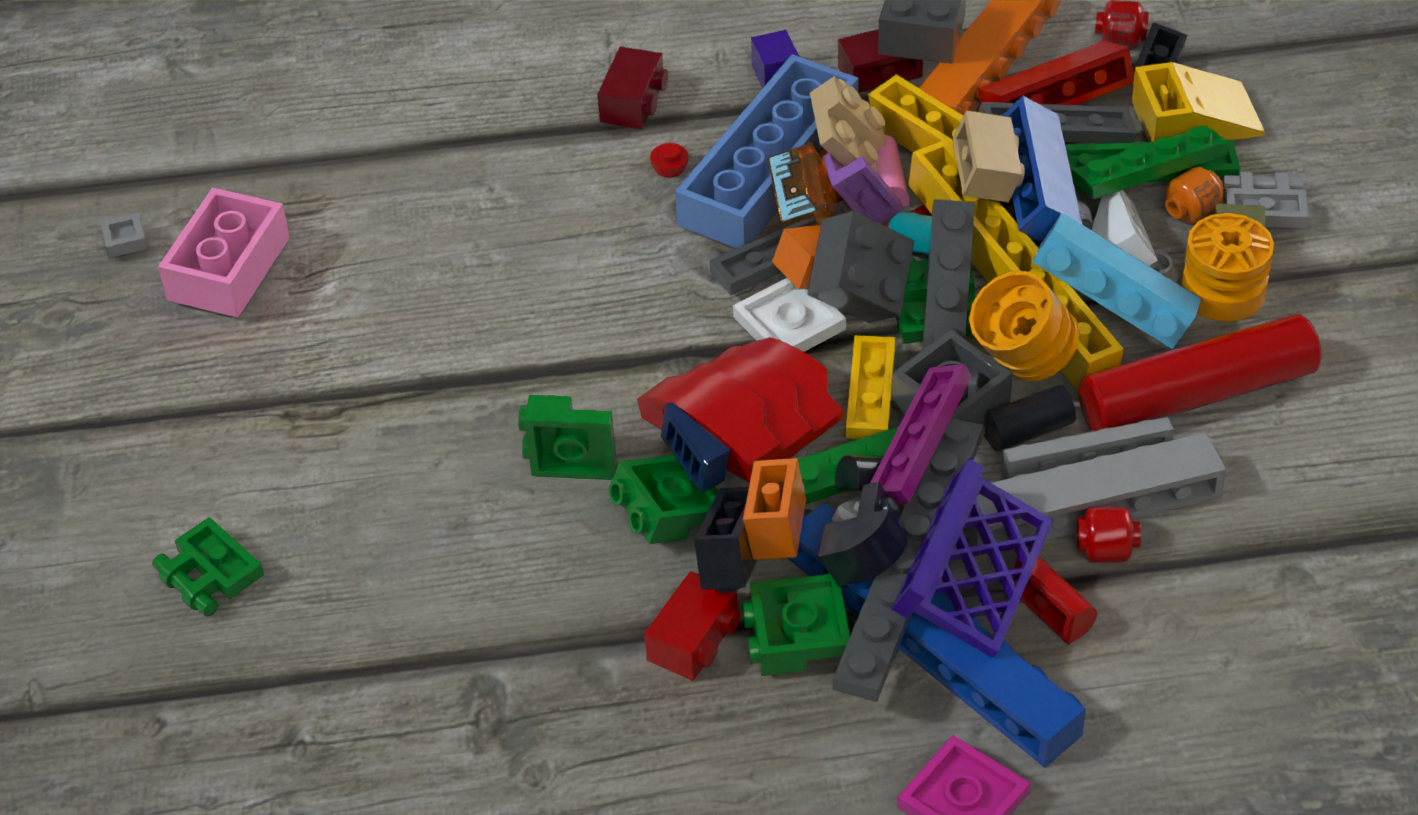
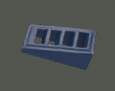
[661,402,730,492]

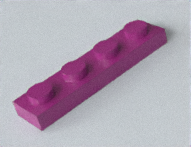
[870,364,972,504]

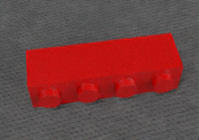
[978,41,1134,105]

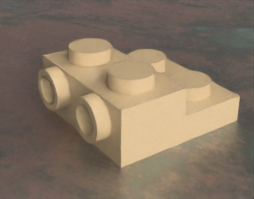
[810,76,886,174]

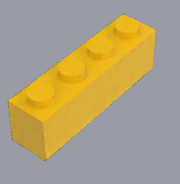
[868,74,963,152]

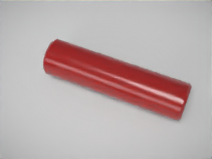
[1078,314,1322,432]

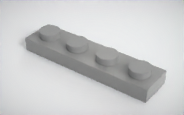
[1002,417,1174,480]

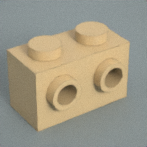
[953,111,1025,202]

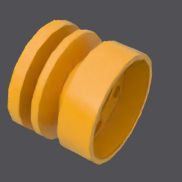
[1181,213,1274,322]
[969,271,1079,381]

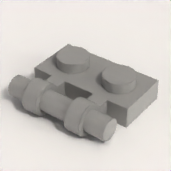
[1223,172,1309,228]

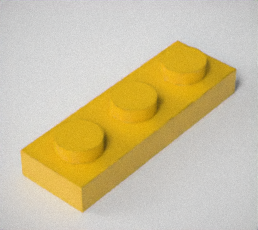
[846,335,896,439]

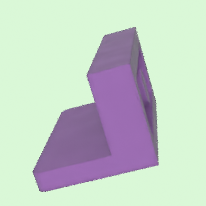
[822,153,904,224]

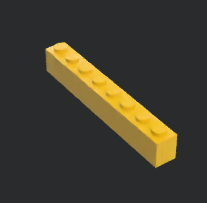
[908,140,1124,391]

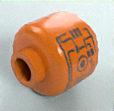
[1165,167,1224,225]

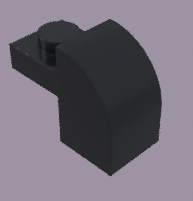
[818,481,909,587]

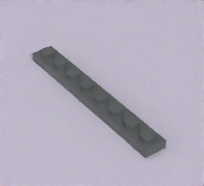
[833,417,983,702]

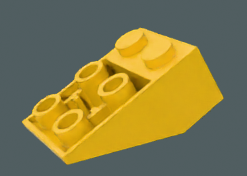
[1132,62,1265,142]

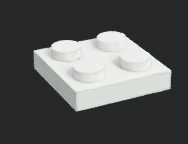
[733,278,846,352]

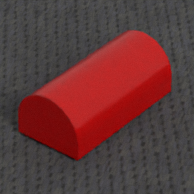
[1012,556,1097,645]

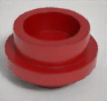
[650,143,688,178]

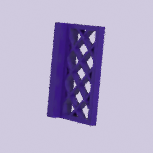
[891,458,1053,658]

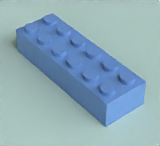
[675,54,858,248]

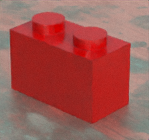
[644,571,741,681]

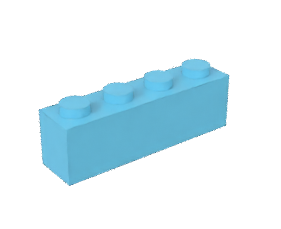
[1032,213,1201,349]

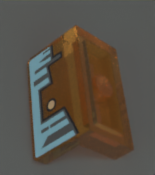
[768,142,835,226]

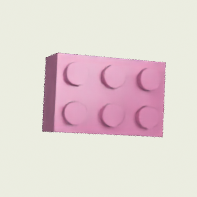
[158,187,290,318]

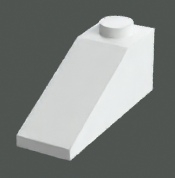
[1091,190,1157,266]

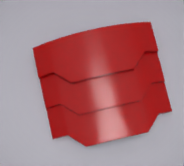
[637,337,845,483]

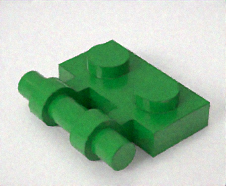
[152,517,264,616]

